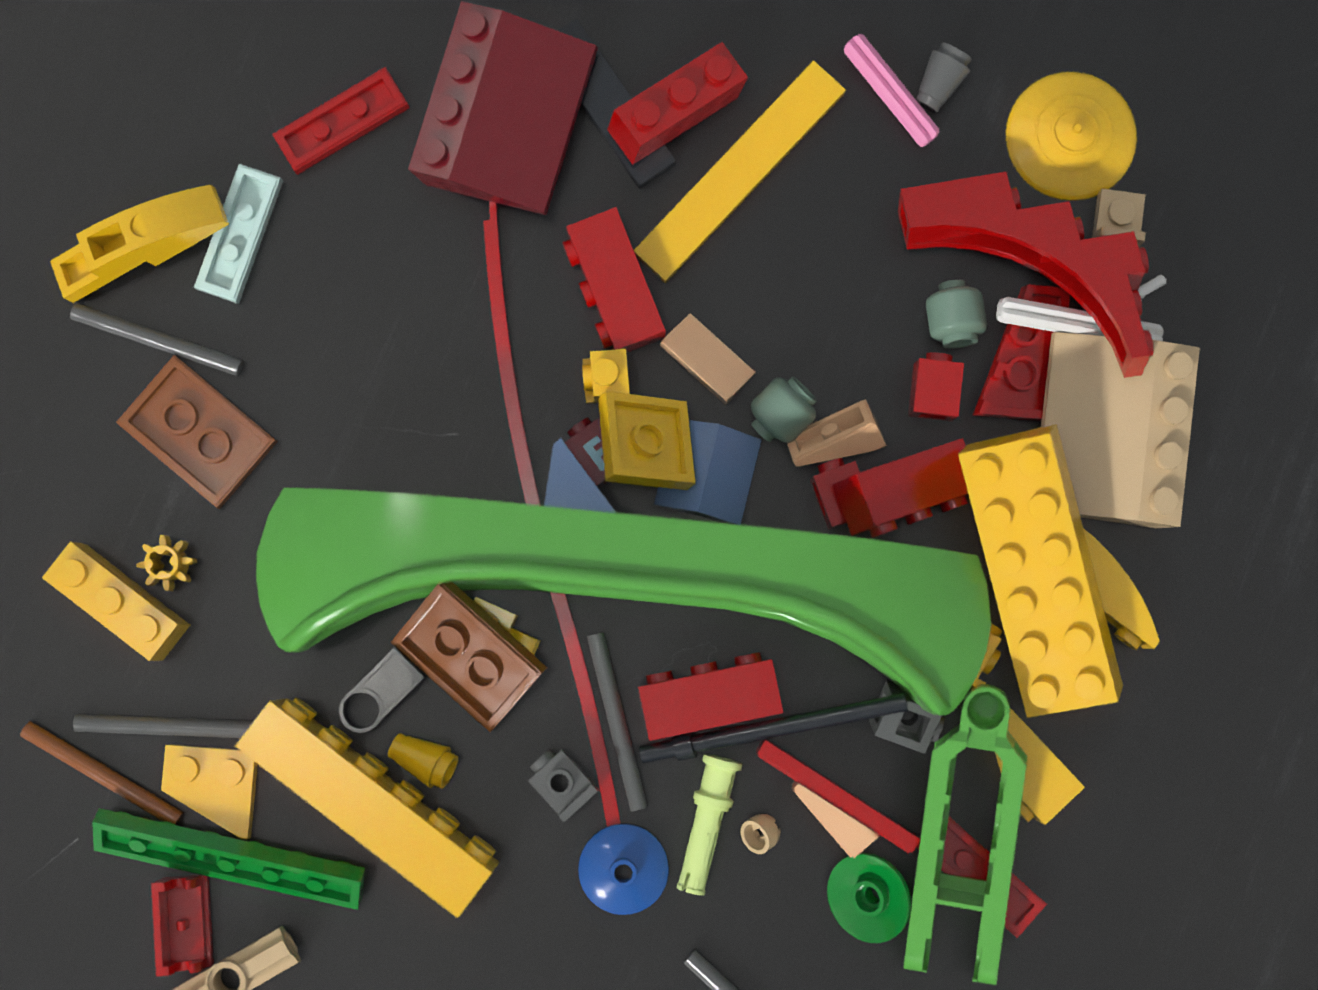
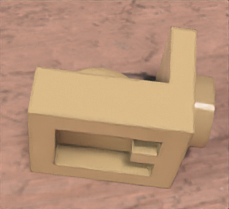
[1092,189,1146,247]

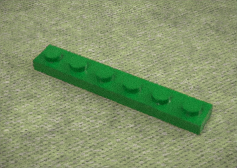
[92,808,365,910]

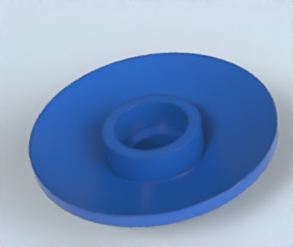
[578,824,669,915]

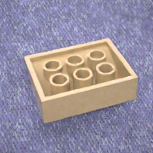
[1041,332,1200,528]

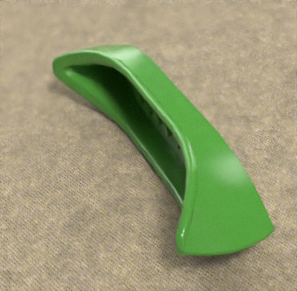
[256,488,991,715]

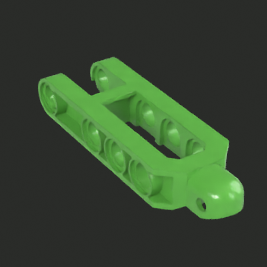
[904,684,1027,985]

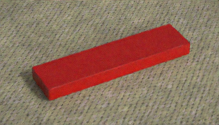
[756,739,921,853]

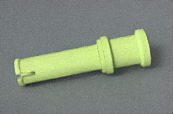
[676,753,743,895]

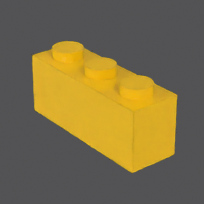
[42,541,190,661]

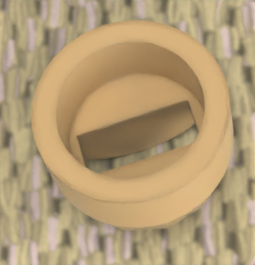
[740,814,781,854]

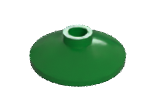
[827,853,911,943]

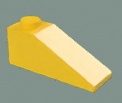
[995,708,1085,825]

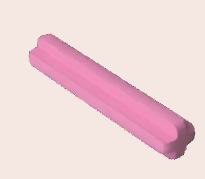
[844,34,940,147]

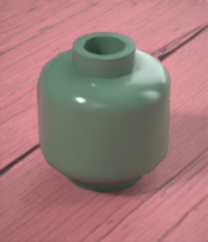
[926,280,987,349]
[751,376,817,443]

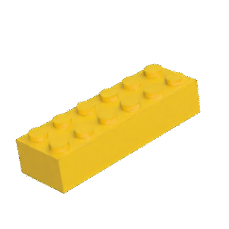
[958,424,1123,718]
[235,697,500,918]

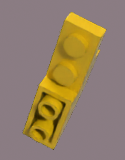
[50,184,229,303]
[1083,528,1160,650]

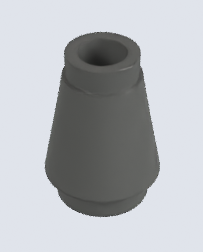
[916,42,972,113]

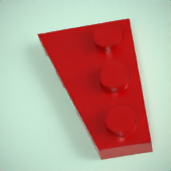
[973,284,1070,421]

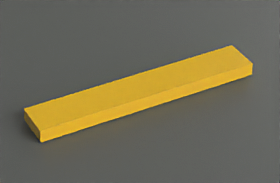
[634,60,846,283]

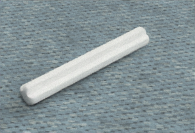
[996,297,1164,341]

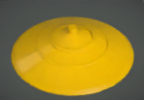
[1006,72,1137,201]

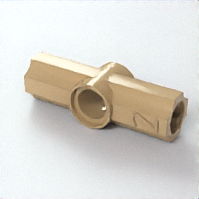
[172,926,301,990]

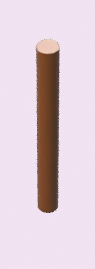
[20,721,184,825]

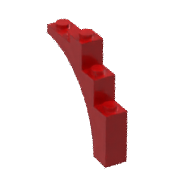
[898,171,1154,378]

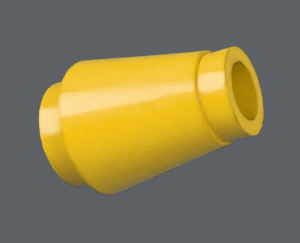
[388,733,459,789]

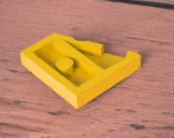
[161,744,258,839]

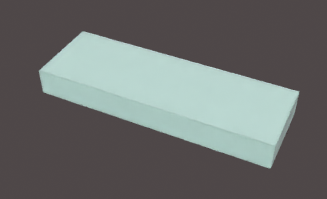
[194,164,283,304]

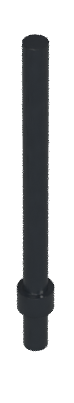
[639,693,909,763]

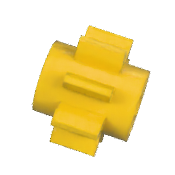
[136,535,197,591]

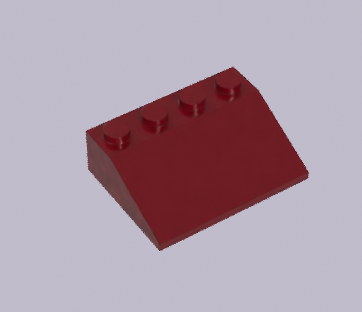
[408,1,598,215]

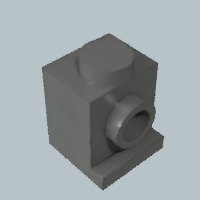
[869,681,944,754]
[528,748,599,822]

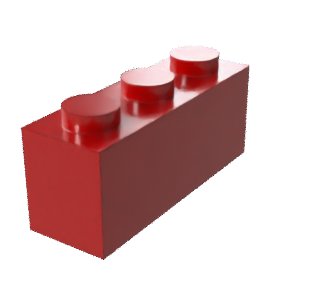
[607,42,748,165]
[562,207,666,353]
[833,438,969,538]
[638,652,783,741]

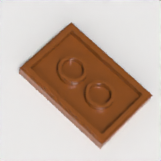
[116,355,278,509]
[391,581,547,732]

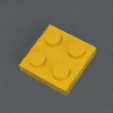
[598,391,696,490]

